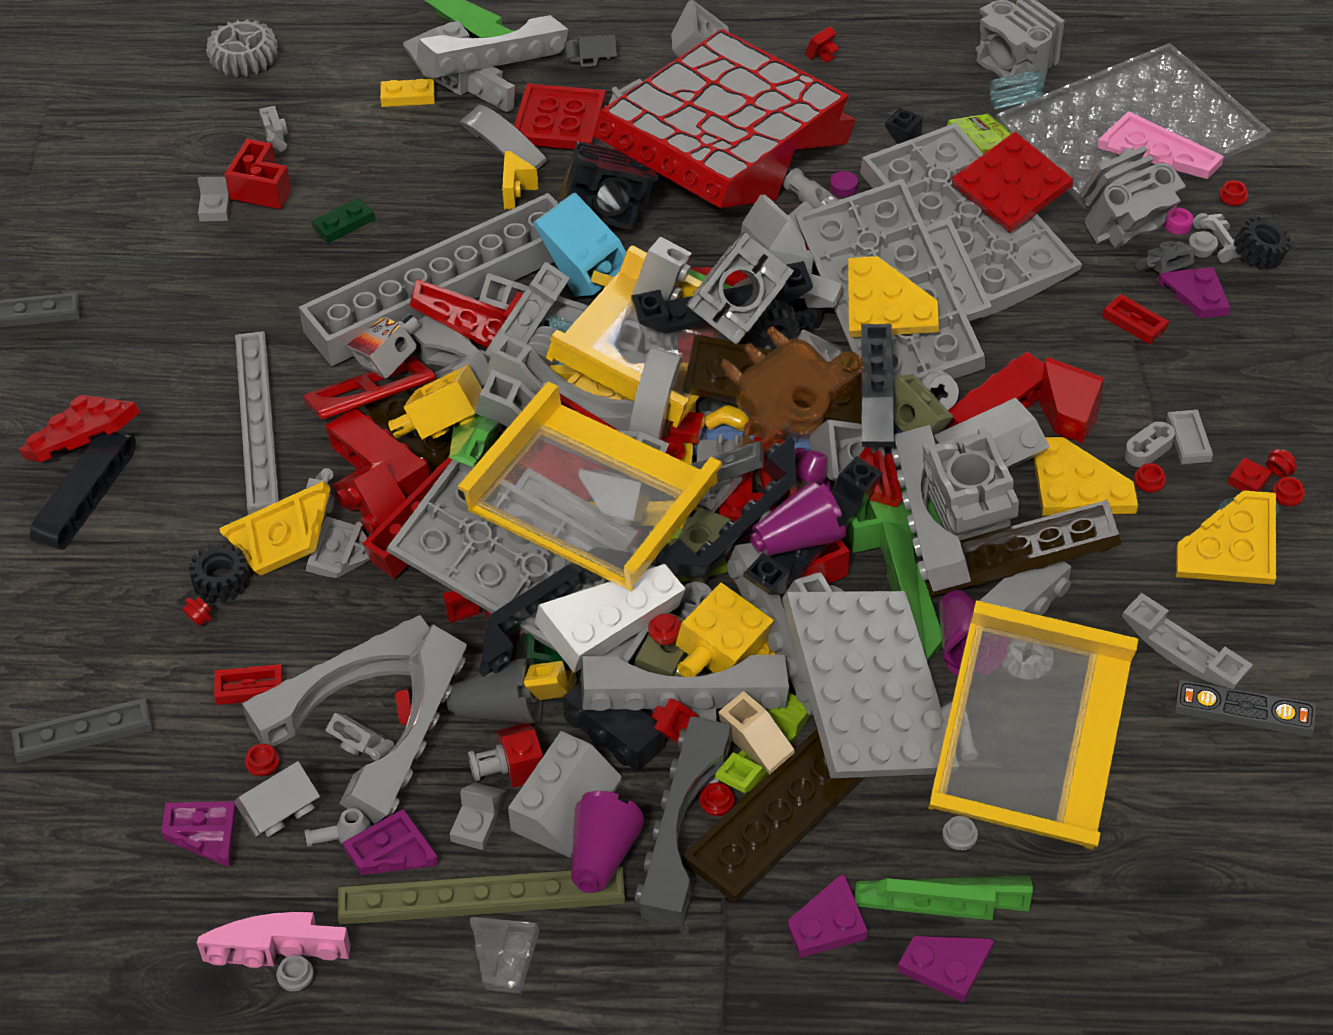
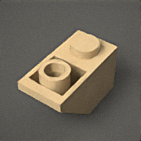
[718,691,795,774]

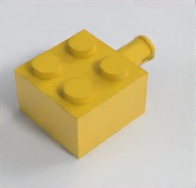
[388,364,483,439]
[675,583,774,677]

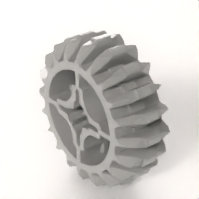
[206,19,278,78]

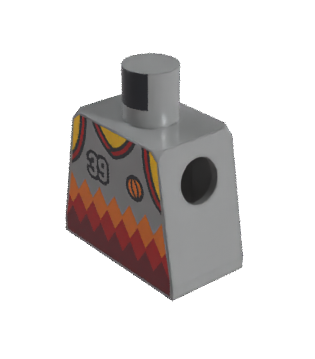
[346,313,420,379]

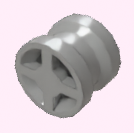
[680,582,712,619]

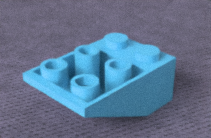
[533,193,626,297]

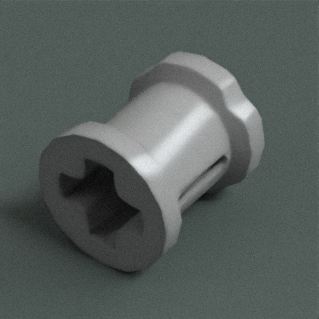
[468,744,508,782]

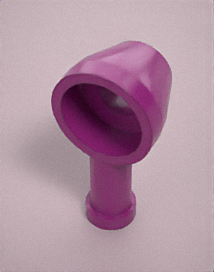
[795,447,827,484]

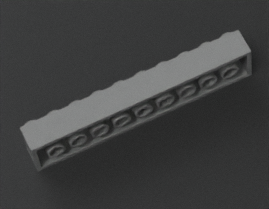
[299,193,558,366]

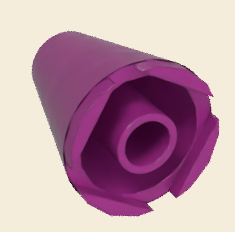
[750,479,846,556]
[939,590,1009,676]
[571,790,644,893]

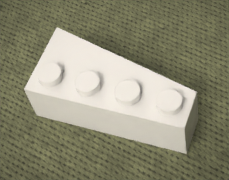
[534,564,685,673]

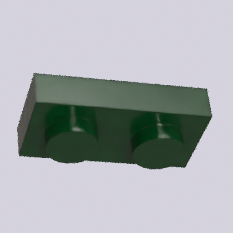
[312,197,375,244]

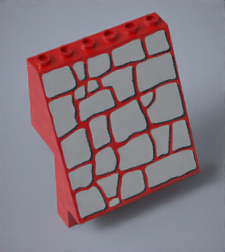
[593,29,856,208]

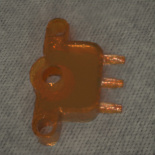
[721,327,864,454]

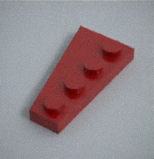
[409,279,505,348]

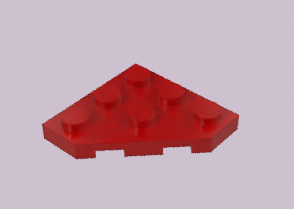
[18,395,140,462]

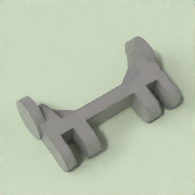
[1193,213,1243,263]

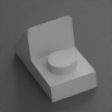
[198,177,231,221]
[450,782,507,850]

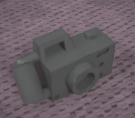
[565,34,617,67]
[1135,241,1194,274]

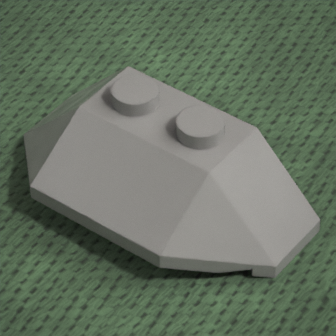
[741,195,814,274]

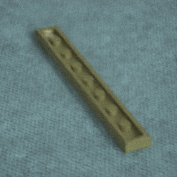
[338,867,625,925]

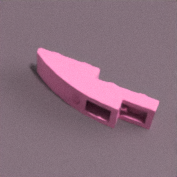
[197,912,351,968]

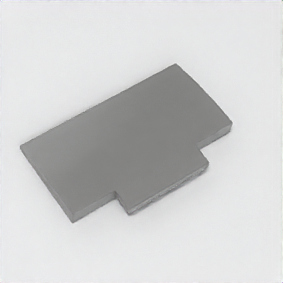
[860,123,1082,318]
[795,178,992,382]
[387,460,654,663]

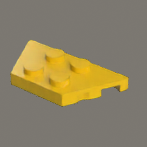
[219,481,330,576]

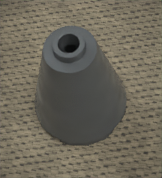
[446,657,543,724]

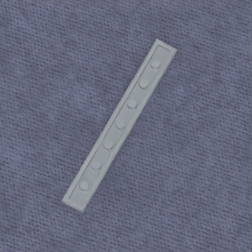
[235,331,279,515]

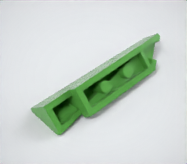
[424,0,514,38]
[449,413,502,467]
[880,521,942,662]
[855,876,1033,920]

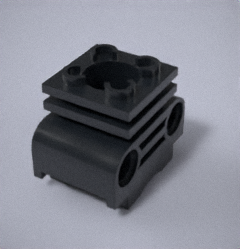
[558,141,659,230]

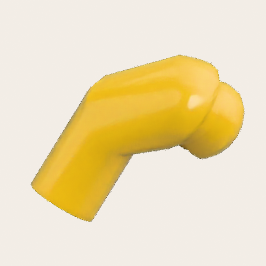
[705,405,751,431]

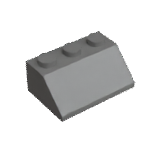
[934,398,1050,470]
[508,731,622,858]

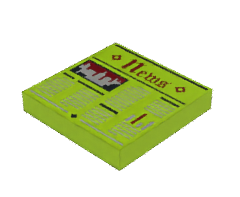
[947,114,1011,154]

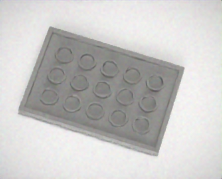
[782,591,959,778]

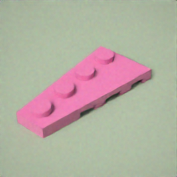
[1097,111,1224,179]

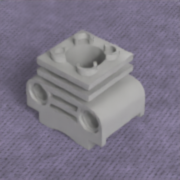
[976,0,1065,90]
[1080,145,1186,248]
[686,232,794,344]
[923,427,1019,540]

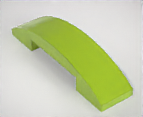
[715,692,810,793]

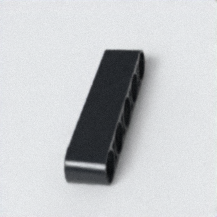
[30,431,136,550]

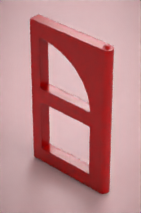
[302,357,435,420]

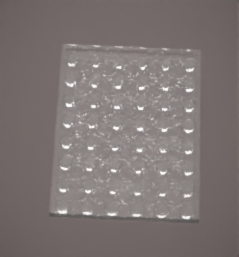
[996,43,1272,212]

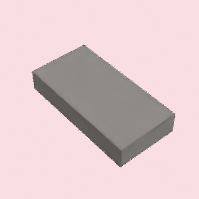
[1166,410,1213,464]

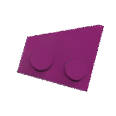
[1158,267,1230,318]
[161,801,237,866]
[342,809,438,875]
[787,875,868,958]
[897,936,994,1003]

